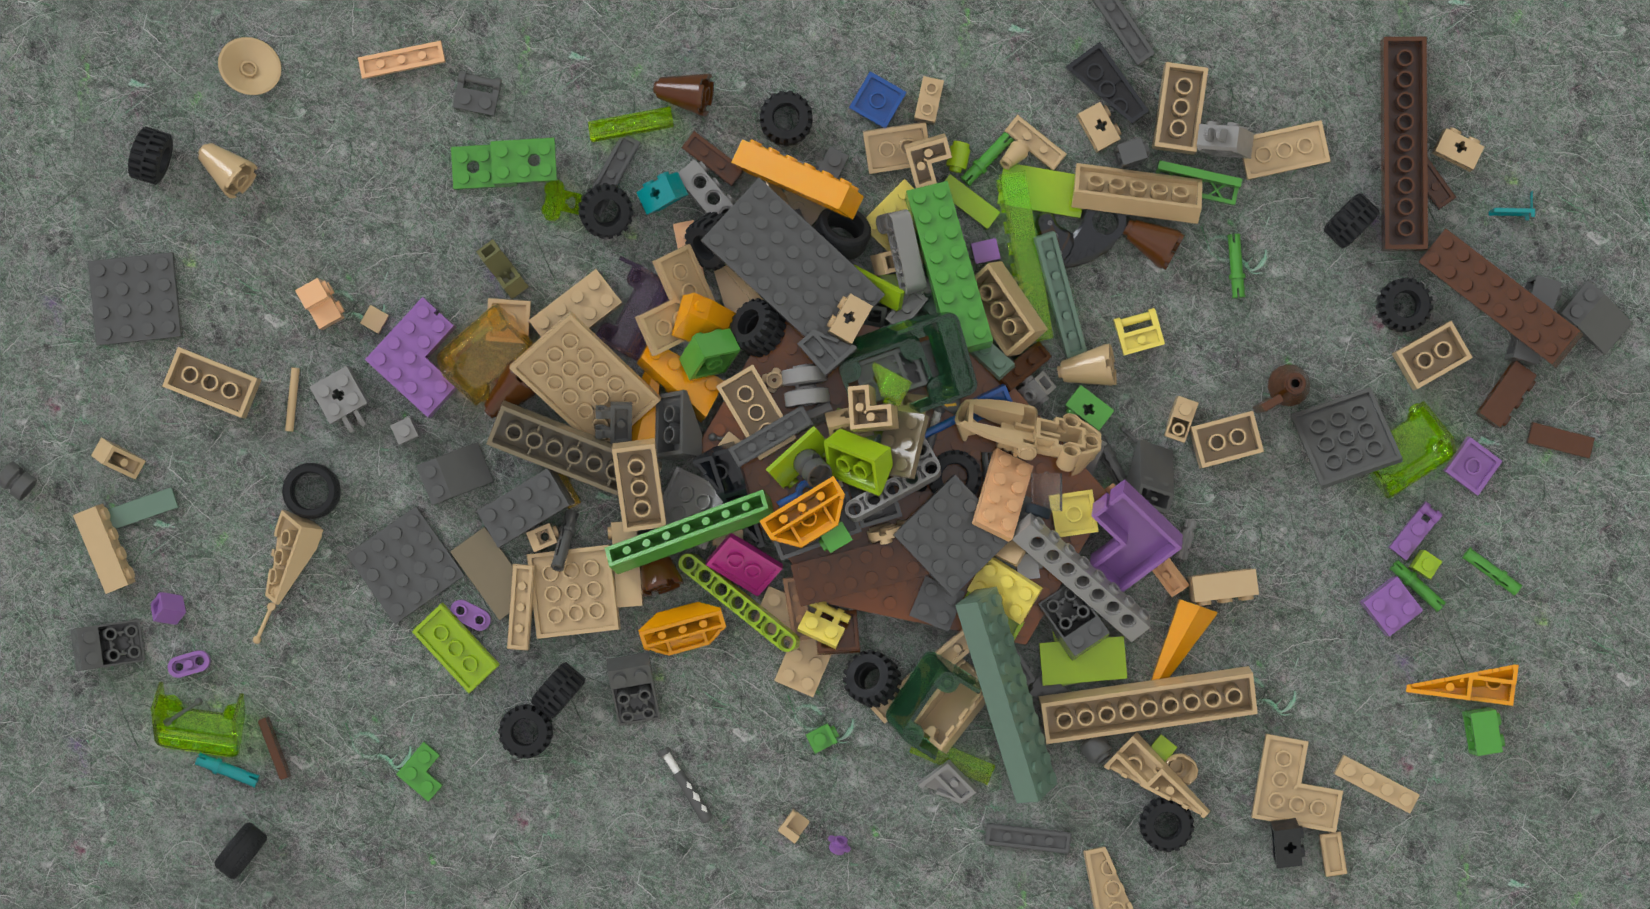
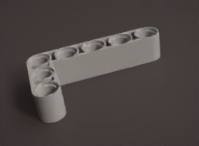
[845,437,942,522]

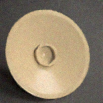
[218,37,281,95]

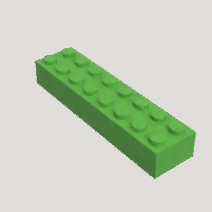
[905,181,993,357]

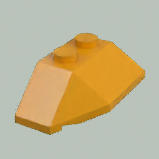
[760,476,845,548]
[638,602,726,656]

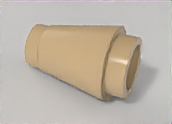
[1000,140,1029,170]

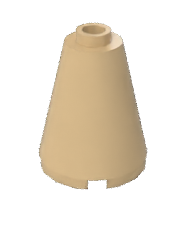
[198,143,257,198]
[1057,344,1117,386]

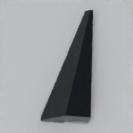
[693,441,766,548]

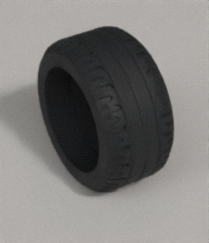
[814,208,871,260]
[282,463,341,519]
[214,822,267,879]

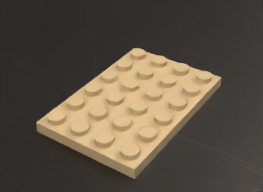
[509,311,661,442]

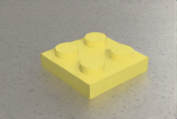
[1050,489,1099,537]

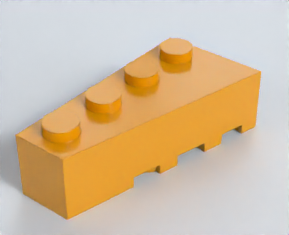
[636,345,724,423]

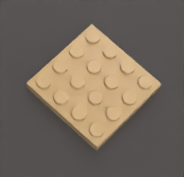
[527,544,621,639]

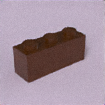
[1475,361,1537,428]

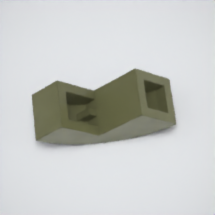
[476,239,529,299]

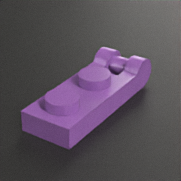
[1388,501,1443,561]

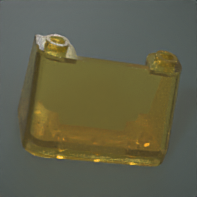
[437,304,534,406]

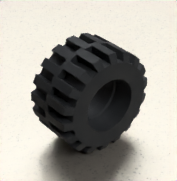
[760,90,813,146]
[128,127,173,185]
[578,183,634,239]
[1324,193,1380,248]
[685,212,726,271]
[1376,278,1433,332]
[729,298,786,357]
[928,450,982,495]
[843,650,902,708]
[531,662,586,719]
[498,704,554,759]
[1139,797,1195,852]

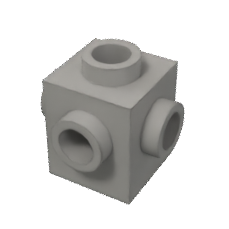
[1018,370,1056,406]

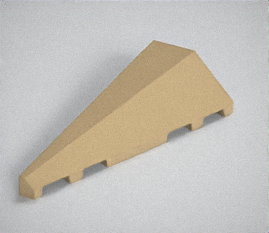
[1104,732,1210,818]

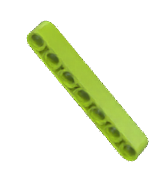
[678,553,800,652]

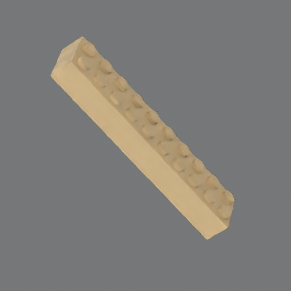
[1038,666,1258,744]

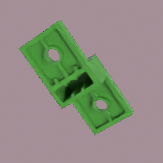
[451,138,557,190]

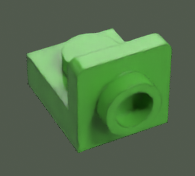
[805,723,839,754]

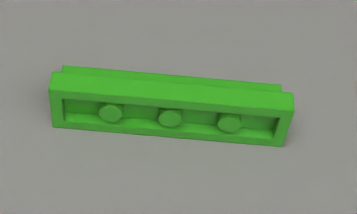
[1155,160,1242,205]

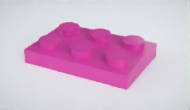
[706,533,783,596]

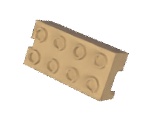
[909,658,986,754]

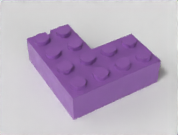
[365,297,459,418]
[1090,479,1183,592]

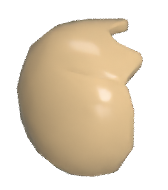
[1165,753,1198,785]

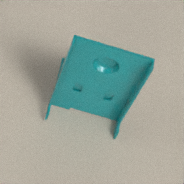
[1489,191,1535,221]

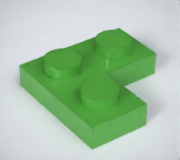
[396,741,443,802]

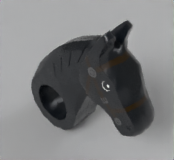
[1035,210,1126,277]

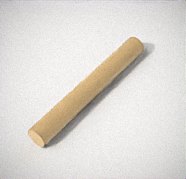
[285,368,300,432]

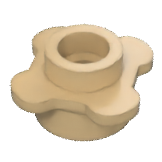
[762,368,784,393]

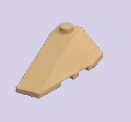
[265,510,323,605]

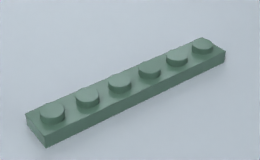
[1033,231,1087,358]
[921,293,1015,381]

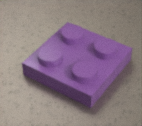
[1443,436,1502,496]

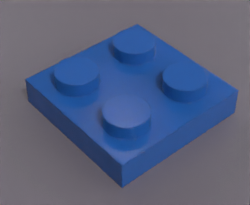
[849,71,907,128]

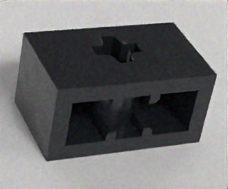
[1271,818,1305,869]

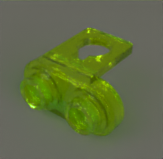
[541,179,582,221]

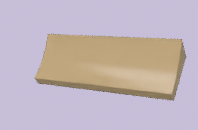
[1071,163,1202,224]

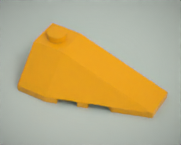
[672,293,736,343]

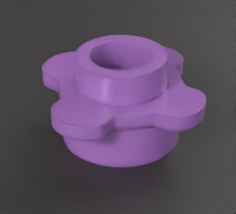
[828,835,851,855]

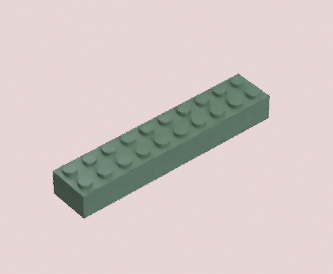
[955,587,1057,804]

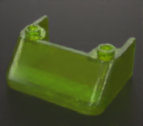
[151,682,245,757]

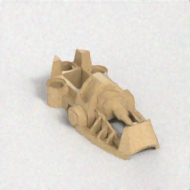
[955,399,1102,476]

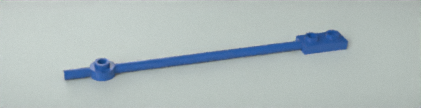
[776,384,1012,509]

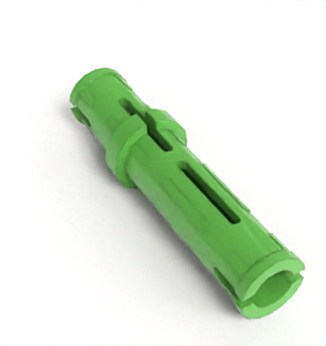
[960,132,1014,186]
[1227,234,1246,299]
[1462,547,1522,596]
[1389,559,1446,612]

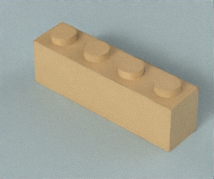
[73,504,136,594]
[608,522,644,607]

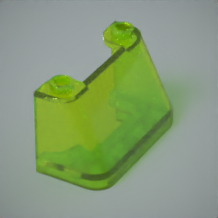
[1369,401,1456,498]

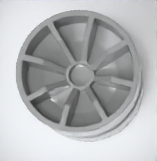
[781,364,830,408]

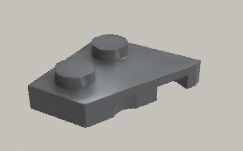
[797,330,857,377]

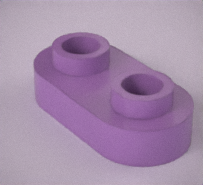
[450,600,491,631]
[168,650,211,678]

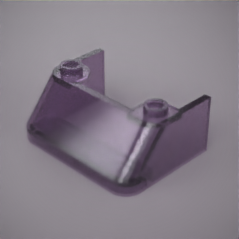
[596,256,669,361]

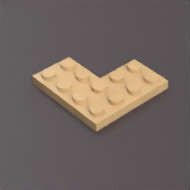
[635,244,716,356]
[754,586,832,697]
[1251,734,1343,833]

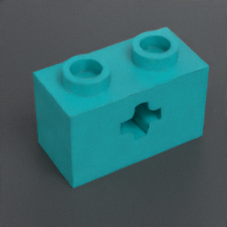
[636,171,688,215]

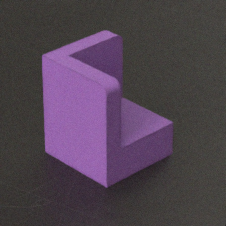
[970,238,1001,264]
[150,592,186,625]

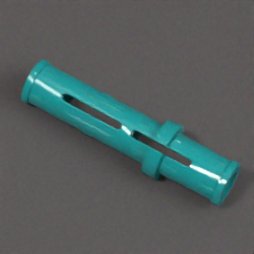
[195,752,260,788]

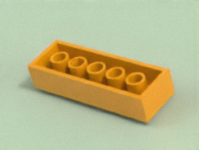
[731,139,864,220]

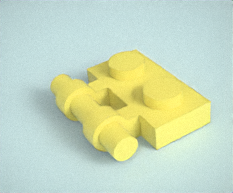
[797,601,851,649]

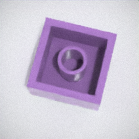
[1360,576,1423,637]

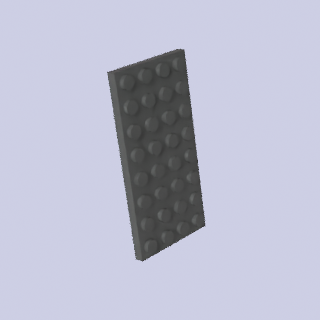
[701,178,885,341]

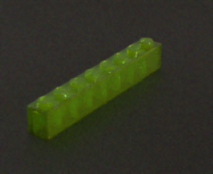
[996,170,1054,342]

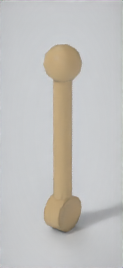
[253,602,276,644]

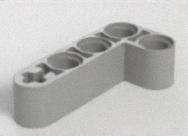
[876,209,926,295]

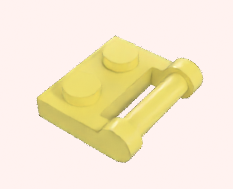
[1113,308,1165,356]

